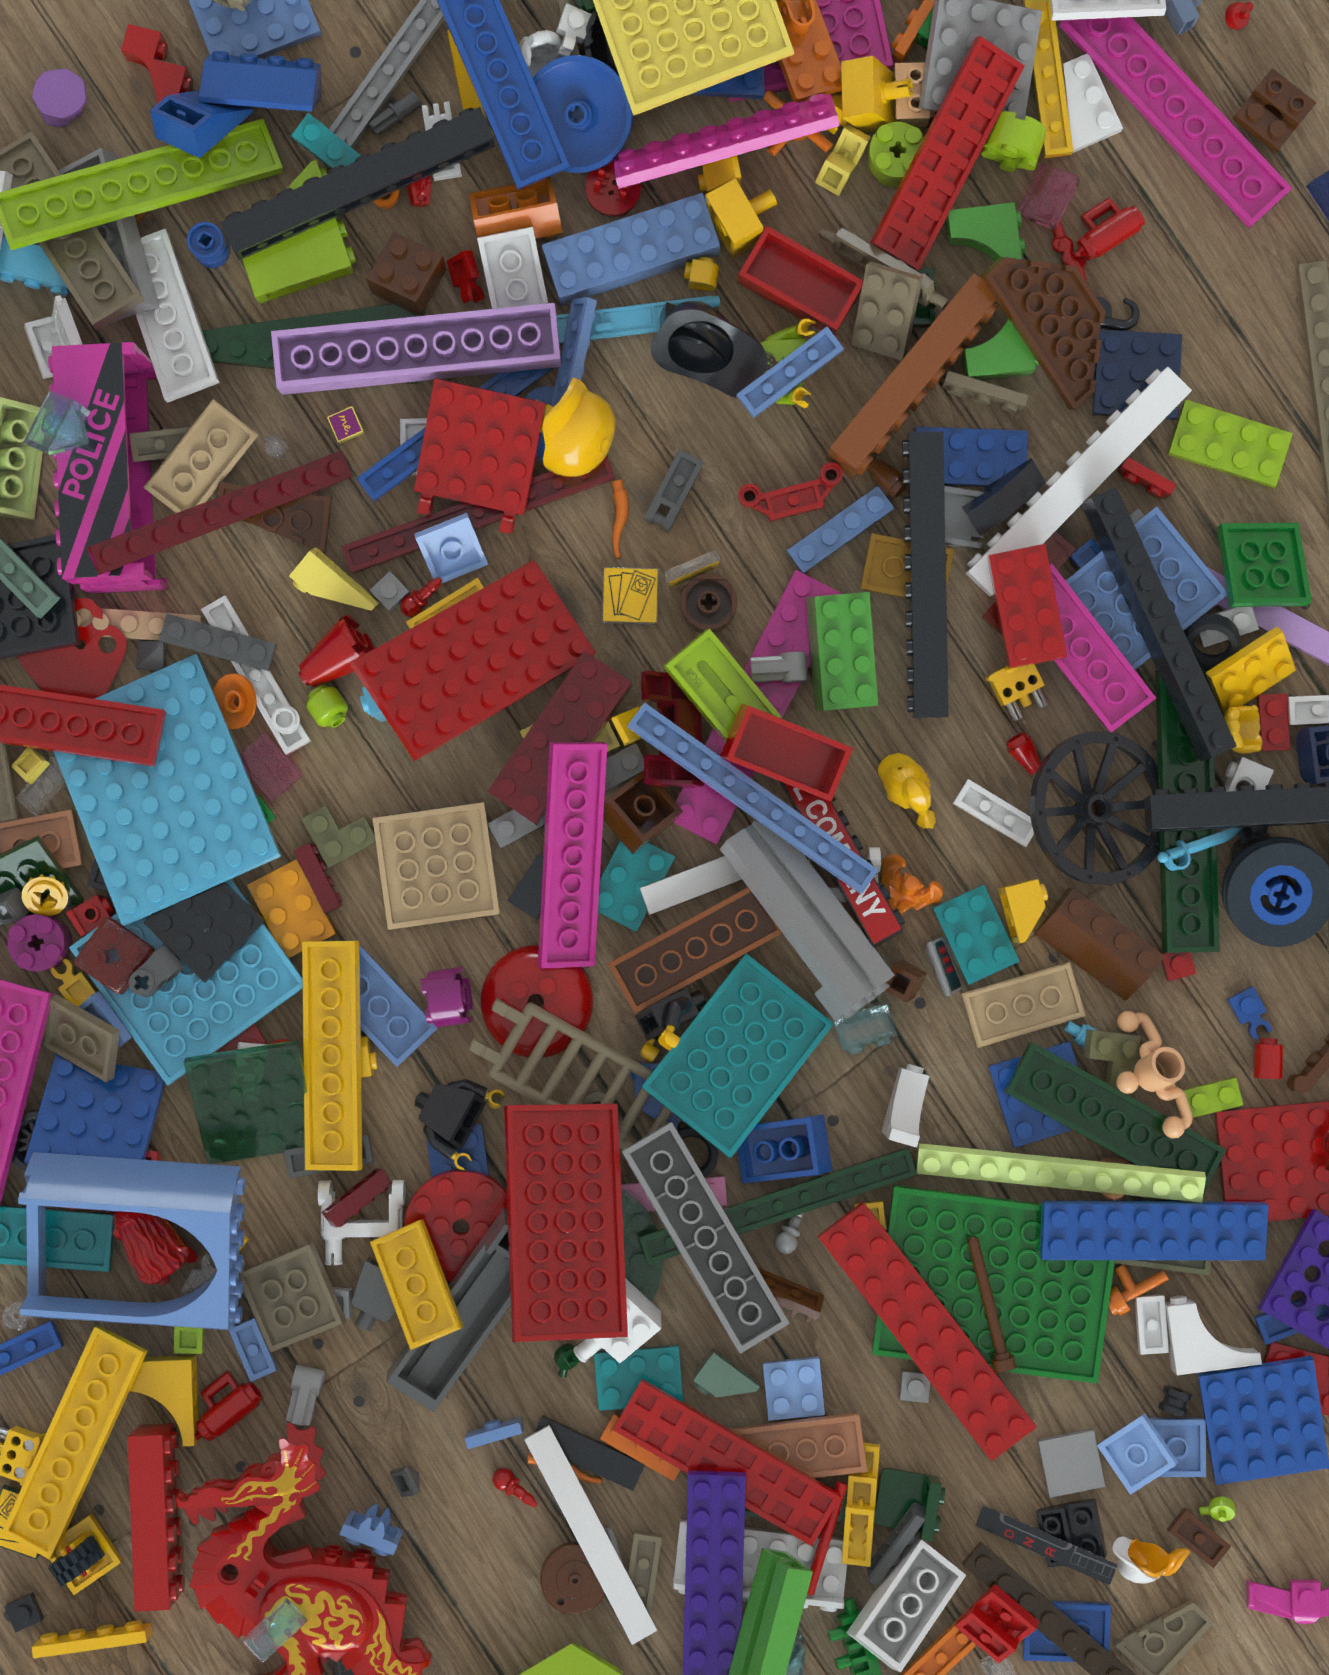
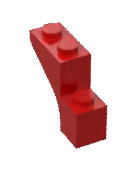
[121,24,193,103]

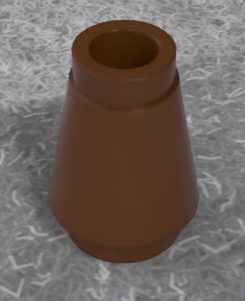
[867,458,908,499]

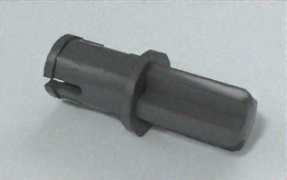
[369,91,422,135]

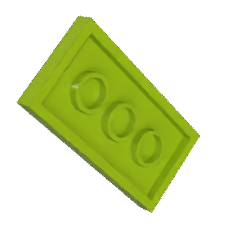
[1167,400,1293,488]

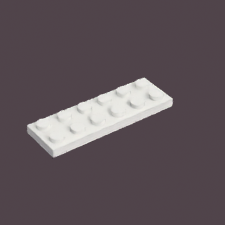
[136,229,220,403]

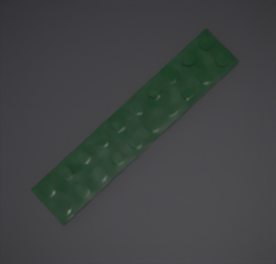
[1155,670,1220,953]

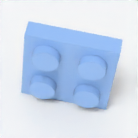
[414,513,488,584]
[762,1356,825,1421]
[1097,1413,1179,1495]

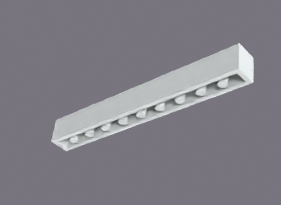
[965,367,1192,596]

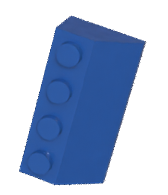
[199,51,321,112]

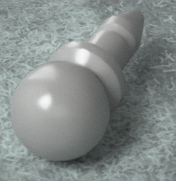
[775,1213,804,1254]

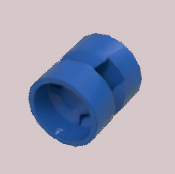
[187,222,230,268]

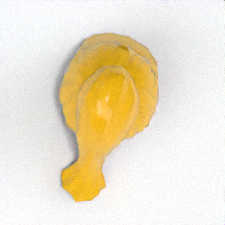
[878,753,936,829]

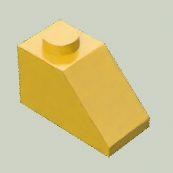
[697,155,741,194]
[611,705,643,748]

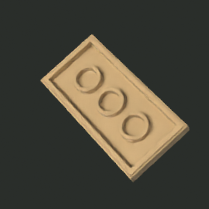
[143,399,258,513]
[961,962,1086,1048]

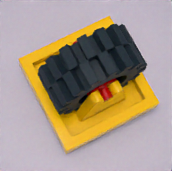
[48,1513,123,1595]

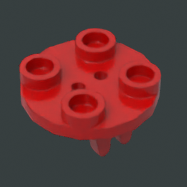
[585,160,641,217]

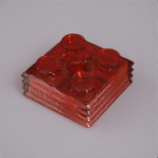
[74,917,155,995]

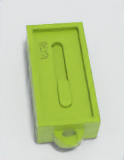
[662,629,782,742]

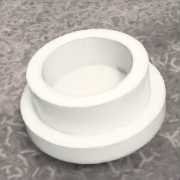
[271,706,300,734]

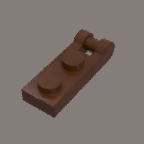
[1287,1034,1329,1093]

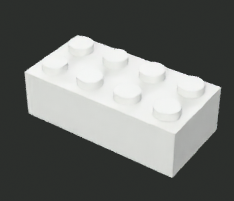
[847,1538,966,1672]

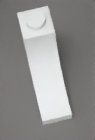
[881,1064,929,1148]
[1165,1295,1262,1375]

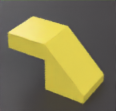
[815,124,871,196]

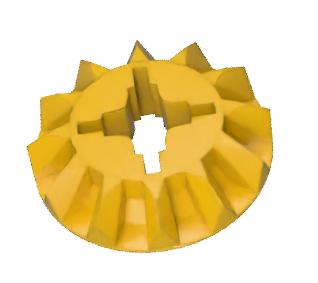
[22,874,69,916]

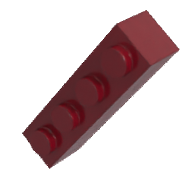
[293,843,343,914]
[322,1168,392,1227]

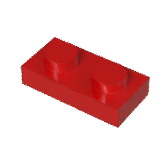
[1117,457,1177,499]
[1256,694,1290,752]

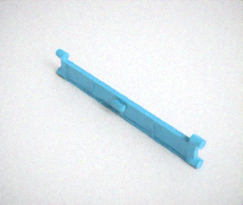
[557,296,720,344]

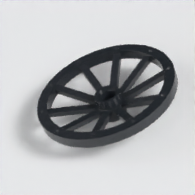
[1030,731,1160,885]

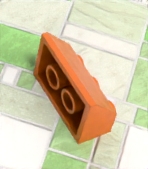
[469,176,563,239]

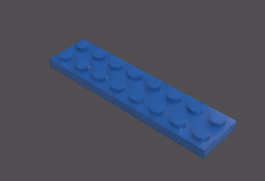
[437,0,570,190]
[1039,1201,1269,1260]

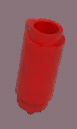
[1074,197,1145,261]
[195,1371,263,1441]

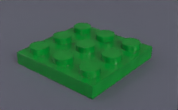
[1217,523,1312,607]

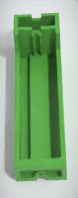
[729,1548,813,1675]

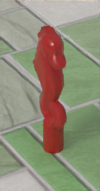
[1050,220,1088,281]

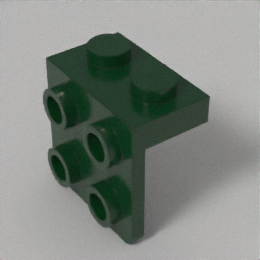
[874,1468,945,1541]

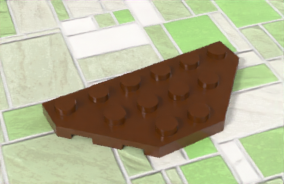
[980,257,1106,410]

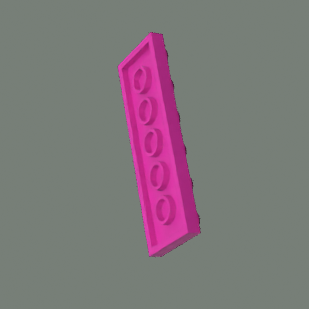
[1050,564,1156,733]

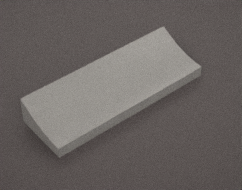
[58,148,160,326]

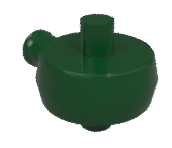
[554,1343,580,1378]

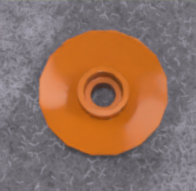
[213,673,257,730]

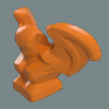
[881,854,944,917]

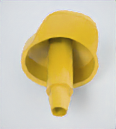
[528,377,616,477]

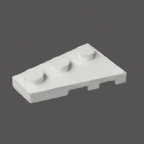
[1062,53,1123,153]

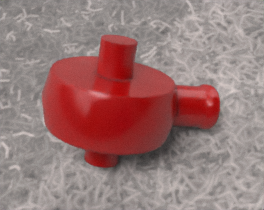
[1225,1,1254,30]

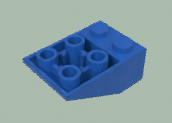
[150,90,253,158]

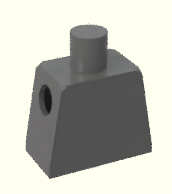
[351,1257,395,1331]

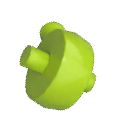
[1199,1496,1236,1522]

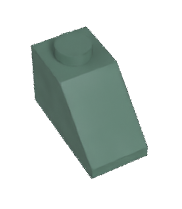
[693,1348,759,1398]

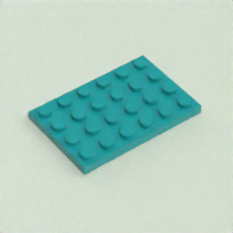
[641,953,834,1158]

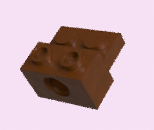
[1232,68,1316,153]

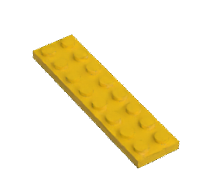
[302,941,362,1171]
[1,1325,148,1560]

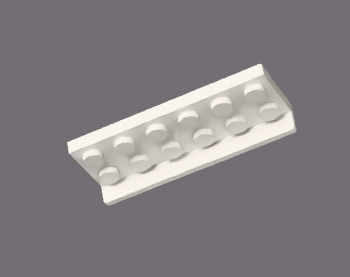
[673,1519,847,1612]

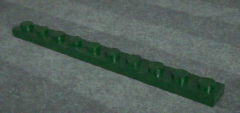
[639,1147,917,1265]

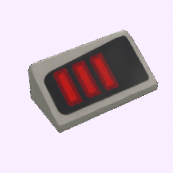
[924,937,962,996]

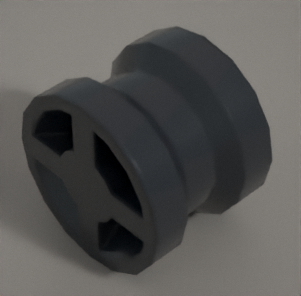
[1158,1385,1192,1417]

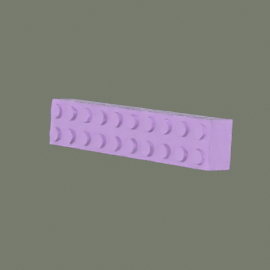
[271,303,562,395]

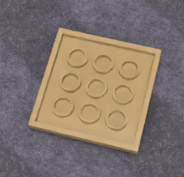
[372,802,500,930]

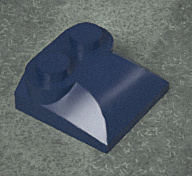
[1296,725,1329,785]

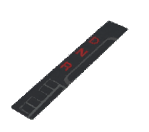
[976,1506,1117,1585]

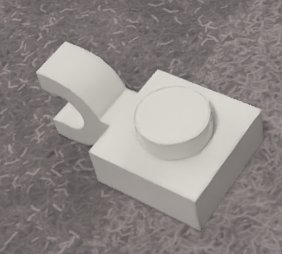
[556,3,592,57]

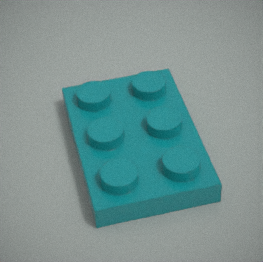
[598,840,675,932]
[932,885,1020,985]
[594,1345,683,1411]

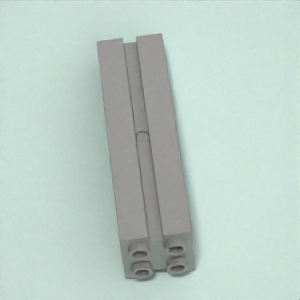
[720,820,895,1021]

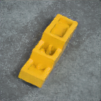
[842,1443,880,1567]

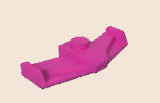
[1246,1579,1329,1624]

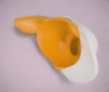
[1112,1536,1190,1584]

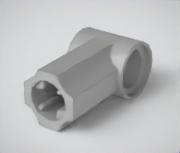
[750,652,807,683]
[286,1364,325,1426]

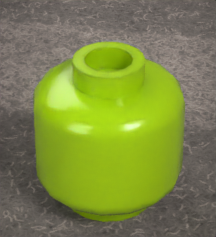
[306,685,348,728]

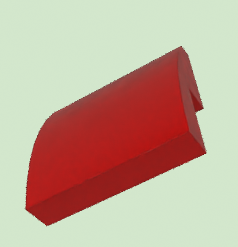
[955,1584,1039,1663]

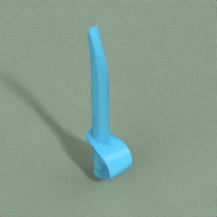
[1157,828,1241,871]

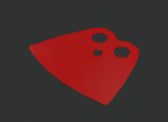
[16,598,127,699]

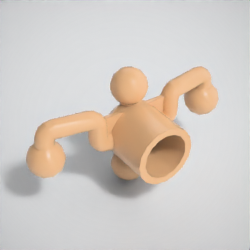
[1116,1011,1193,1138]

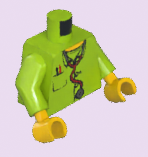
[760,319,817,408]

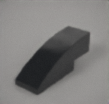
[962,458,1046,536]

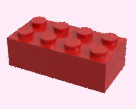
[738,226,863,336]
[987,544,1068,669]
[720,703,853,801]

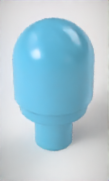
[1064,1021,1097,1048]

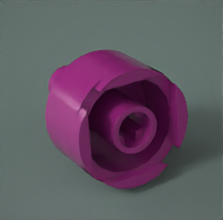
[7,915,73,971]
[421,966,473,1028]

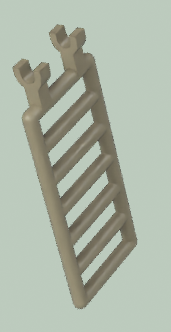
[468,998,672,1151]

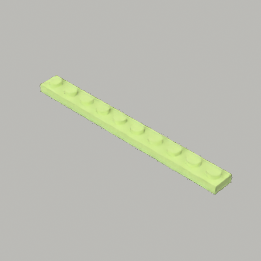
[916,1143,1206,1203]

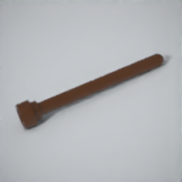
[967,1236,1017,1373]

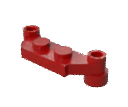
[738,462,843,522]

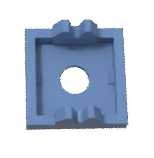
[339,1503,404,1556]

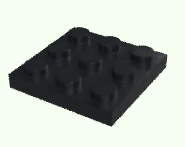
[144,882,266,983]

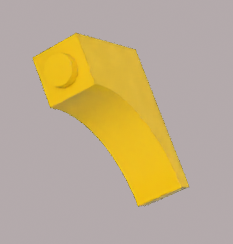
[129,1355,200,1446]

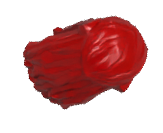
[112,1211,199,1286]

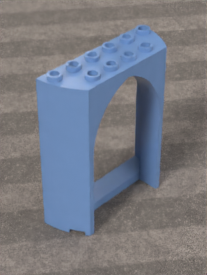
[18,1152,245,1330]

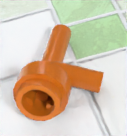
[1109,1264,1169,1316]

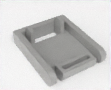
[944,486,985,550]

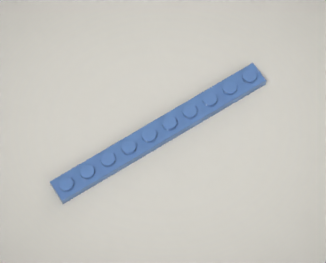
[627,702,879,895]

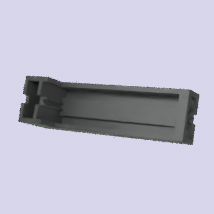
[386,1208,511,1412]

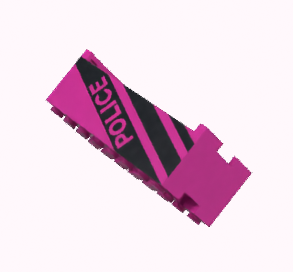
[48,342,168,594]

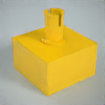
[841,56,914,133]
[705,178,777,259]

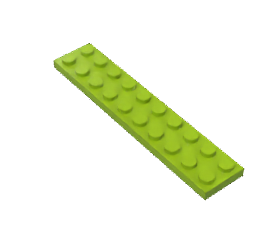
[0,119,283,250]

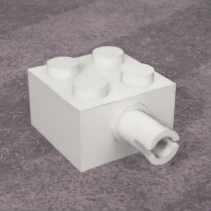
[574,1278,661,1363]

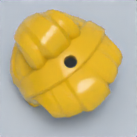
[1224,705,1262,754]

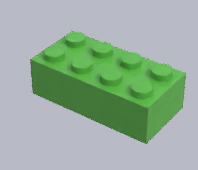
[806,592,878,711]

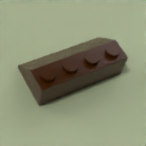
[1034,888,1165,1001]

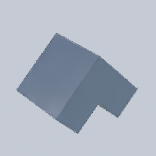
[1165,0,1202,36]

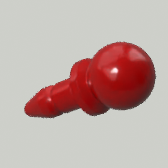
[400,577,442,618]
[492,1468,538,1507]

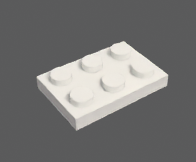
[477,226,548,309]

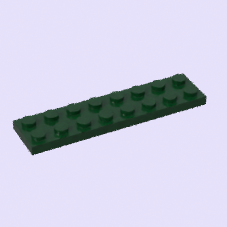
[1003,1042,1226,1195]

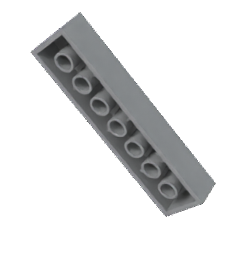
[621,1122,790,1354]

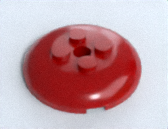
[480,945,593,1058]

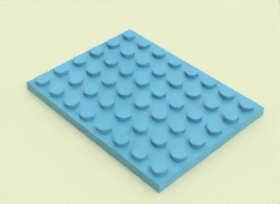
[53,654,281,926]

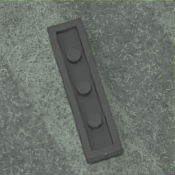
[159,614,277,672]

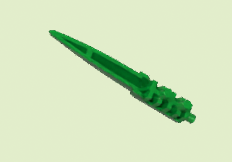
[827,1597,882,1675]

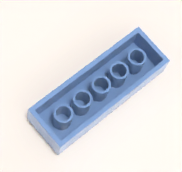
[542,193,720,306]

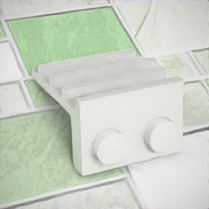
[24,295,83,379]

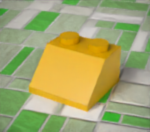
[997,879,1048,943]

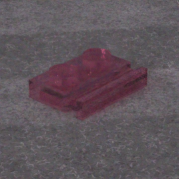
[1018,163,1080,230]
[240,732,304,802]

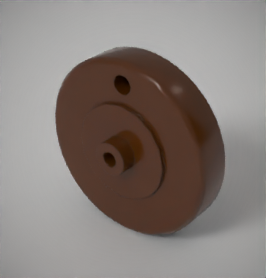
[540,1542,605,1614]

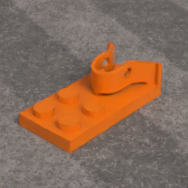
[776,0,842,103]

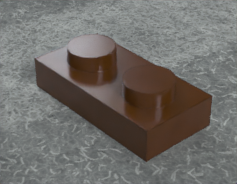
[1167,1507,1231,1568]

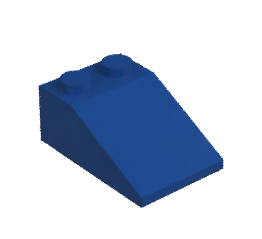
[737,1114,833,1184]

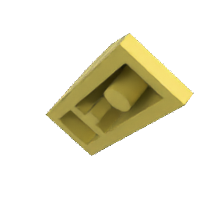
[289,547,380,611]

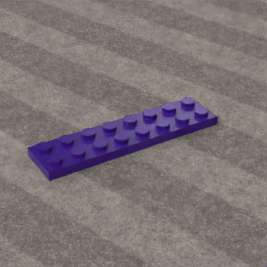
[683,1471,746,1675]

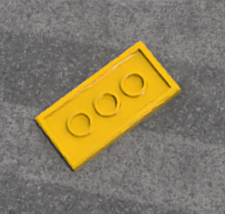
[370,1220,464,1350]

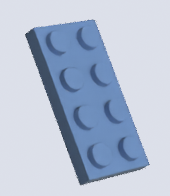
[359,946,438,1067]

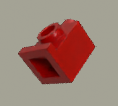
[66,895,115,937]

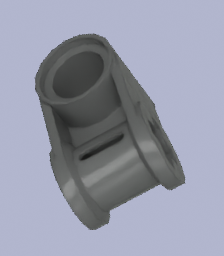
[129,945,185,997]

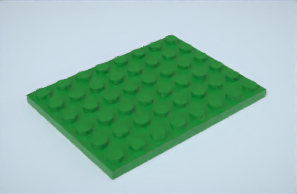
[871,1185,1115,1384]

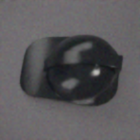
[651,301,768,397]

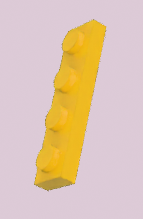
[32,1620,153,1659]

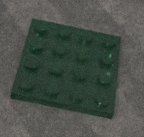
[184,1040,307,1164]

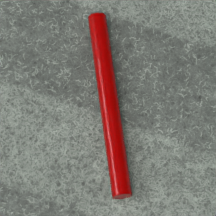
[807,1481,847,1596]

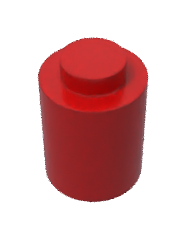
[1254,1038,1283,1079]

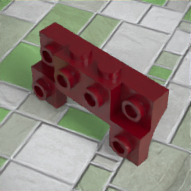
[641,670,704,788]

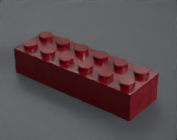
[487,650,633,825]

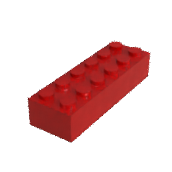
[127,1423,185,1612]

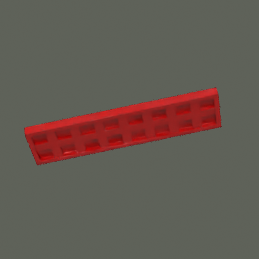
[870,36,1025,271]
[613,1379,841,1546]

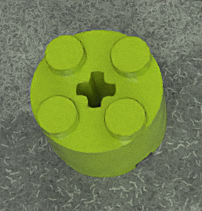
[981,111,1046,172]
[867,122,923,188]

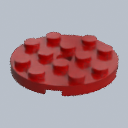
[404,1169,508,1282]

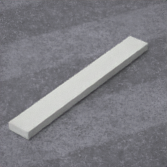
[524,1425,657,1645]

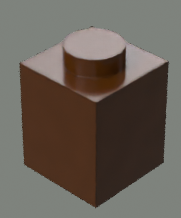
[885,960,927,1003]

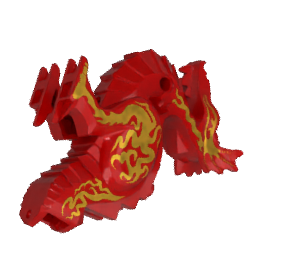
[175,1422,432,1675]

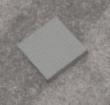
[1037,1429,1105,1498]

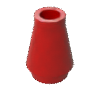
[1006,731,1041,775]

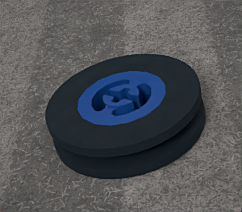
[1222,836,1329,947]

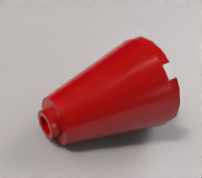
[298,615,375,687]

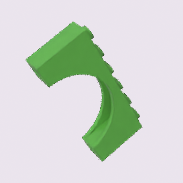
[945,202,1039,381]

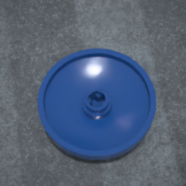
[533,55,634,173]

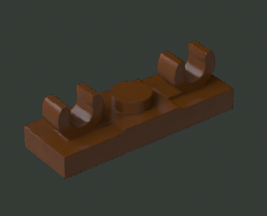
[757,1267,825,1324]

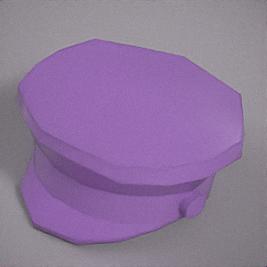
[32,69,87,127]

